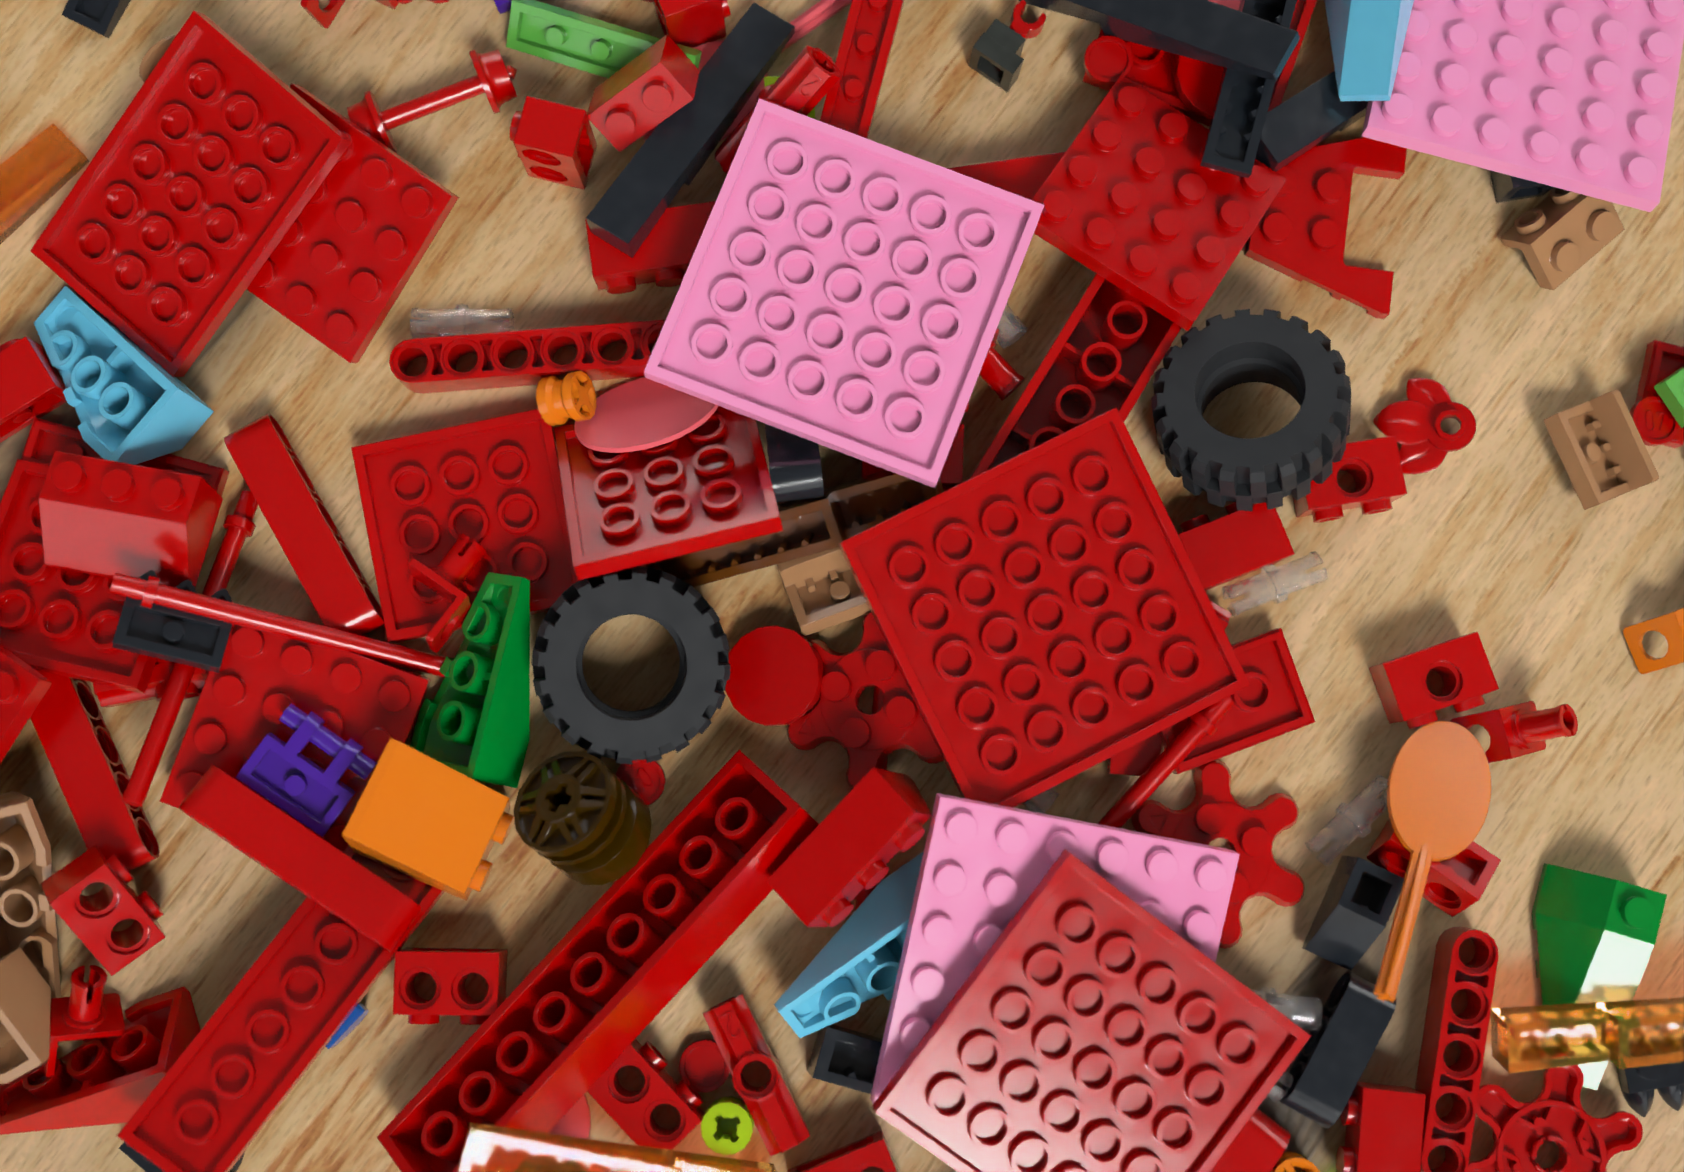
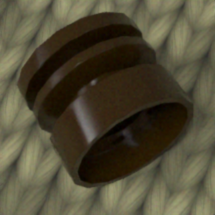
[513,751,652,885]

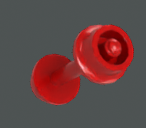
[346,49,518,153]

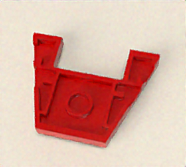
[1245,137,1407,319]

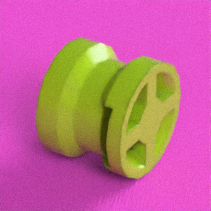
[701,1096,754,1155]

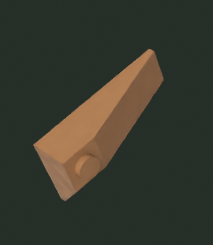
[0,791,61,998]
[0,947,51,1084]

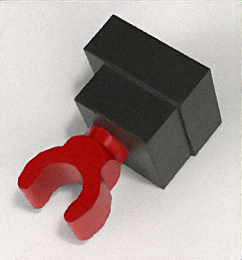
[968,0,1046,92]

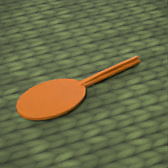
[1373,721,1491,1002]

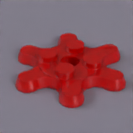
[787,611,944,789]
[1131,759,1305,949]
[1466,1059,1643,1172]

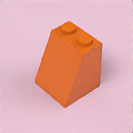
[342,738,514,901]

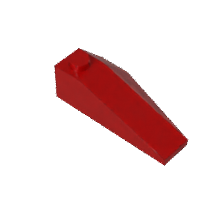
[0,986,201,1135]

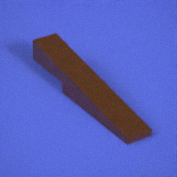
[646,470,944,587]

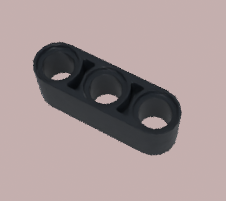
[765,424,824,502]
[1279,970,1397,1128]

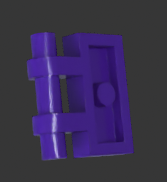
[236,703,377,837]

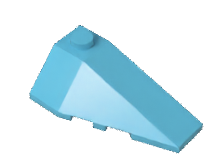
[1325,0,1414,101]
[34,285,214,465]
[774,852,924,1038]

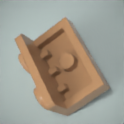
[1501,187,1625,291]
[1543,389,1659,510]
[777,547,870,636]

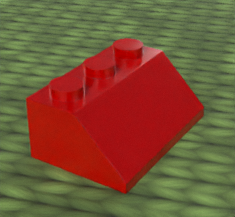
[38,451,223,587]
[767,767,932,927]

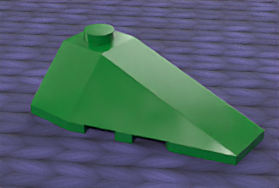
[410,572,530,788]
[1532,863,1667,1091]

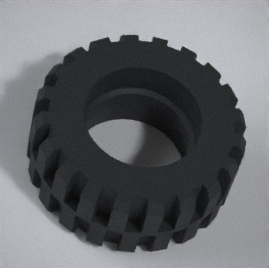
[1151,309,1351,511]
[532,566,731,764]

